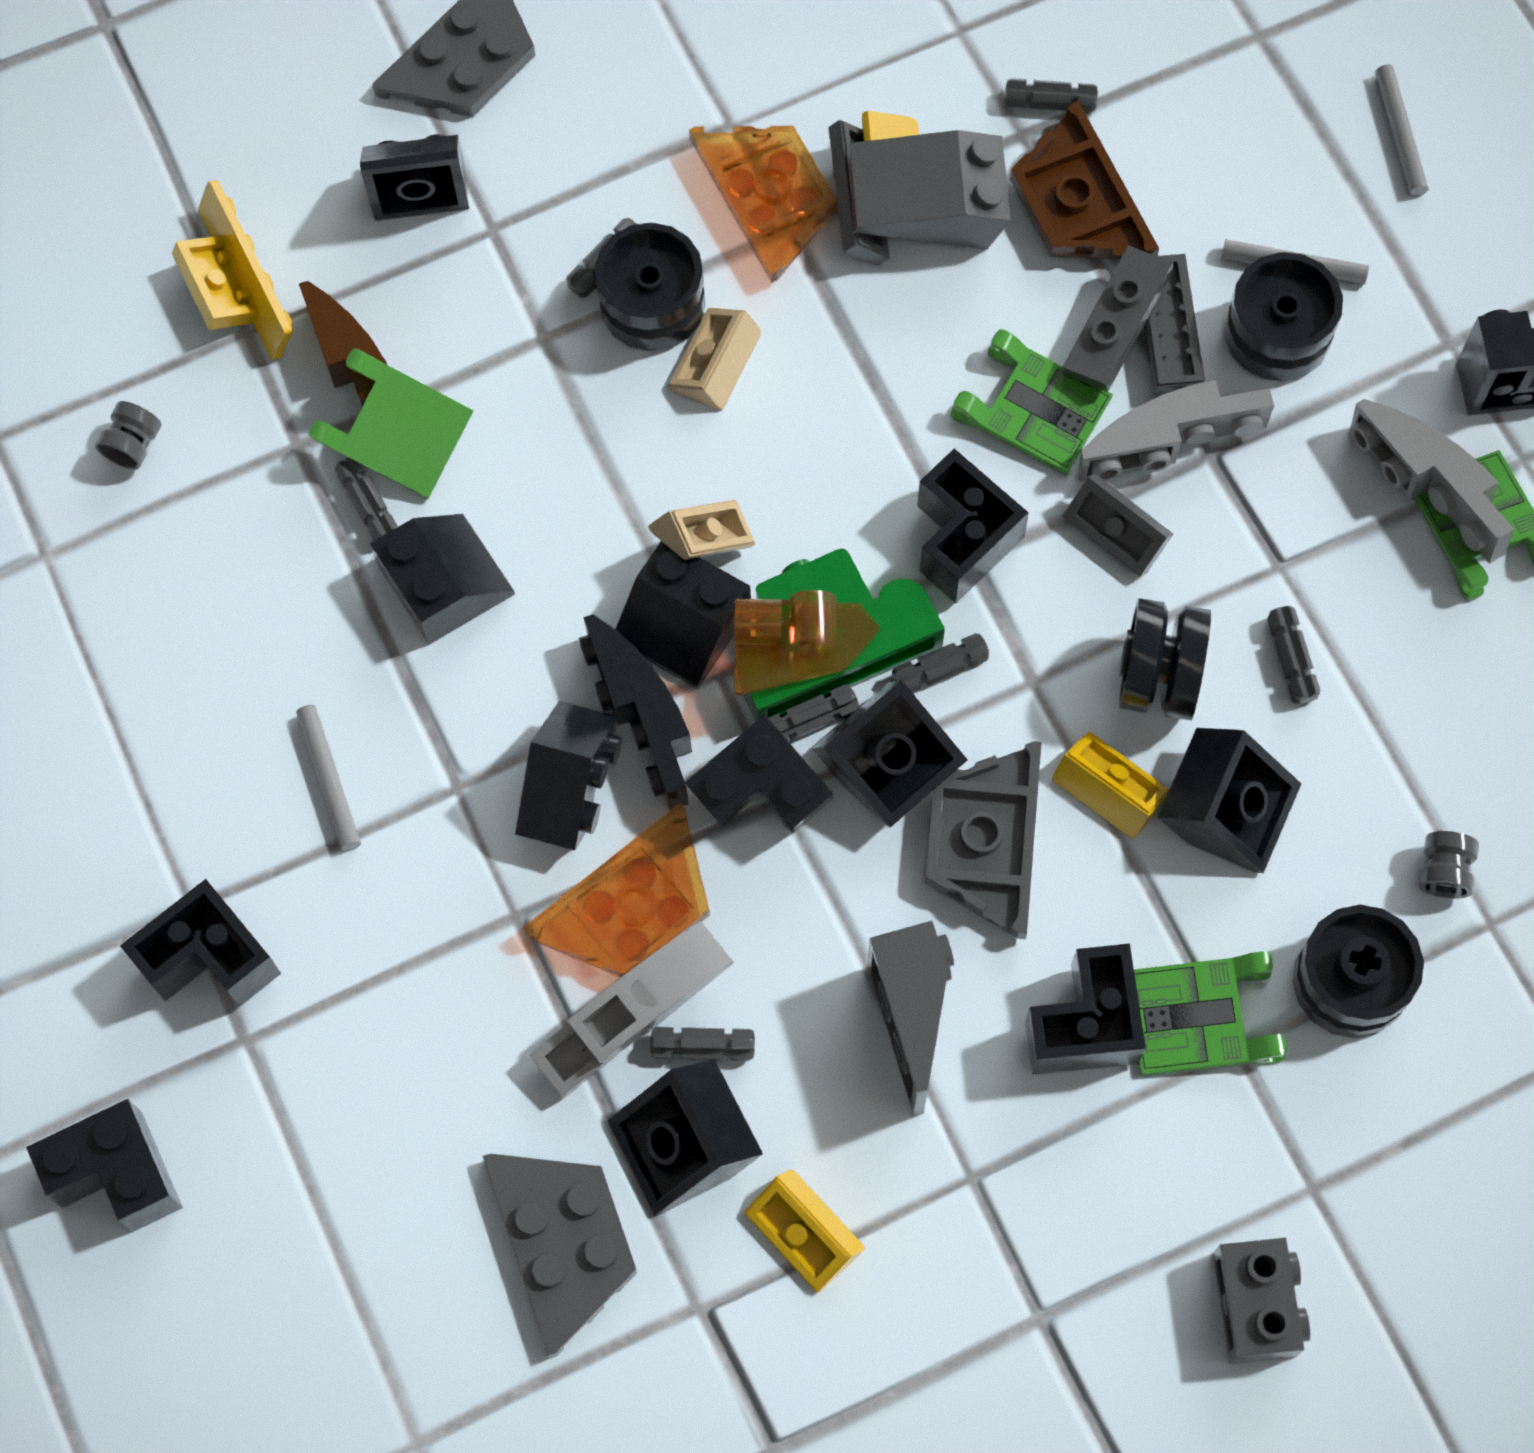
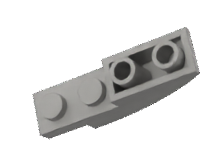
[1077,379,1274,481]
[1350,399,1514,564]
[529,921,734,1097]

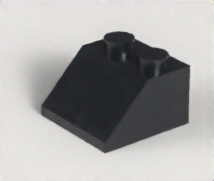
[360,134,469,221]
[370,514,515,645]
[615,541,752,689]
[812,680,968,828]
[1157,728,1302,874]
[607,1059,763,1216]

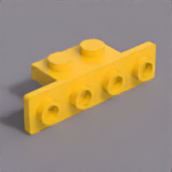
[172,180,293,360]

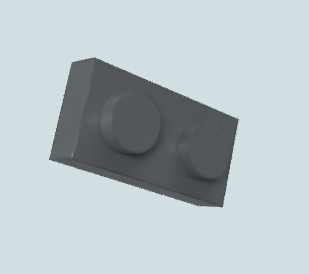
[1062,473,1174,577]

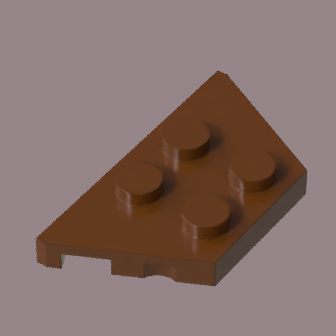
[1010,101,1159,259]

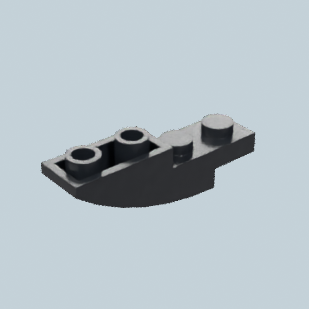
[578,614,692,811]

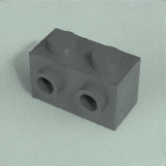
[1212,1237,1310,1364]

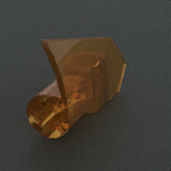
[734,590,880,696]

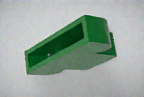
[737,548,945,721]

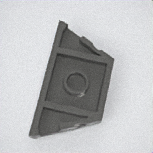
[372,0,536,117]
[925,741,1042,939]
[483,1153,638,1358]

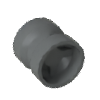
[95,401,162,470]
[1419,831,1479,899]

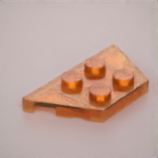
[689,126,837,283]
[523,803,710,978]

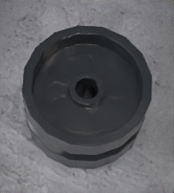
[595,222,705,351]
[1224,252,1343,381]
[1119,598,1211,721]
[1292,904,1424,1038]

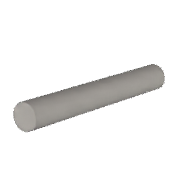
[1375,64,1429,196]
[1221,239,1369,285]
[296,705,361,851]

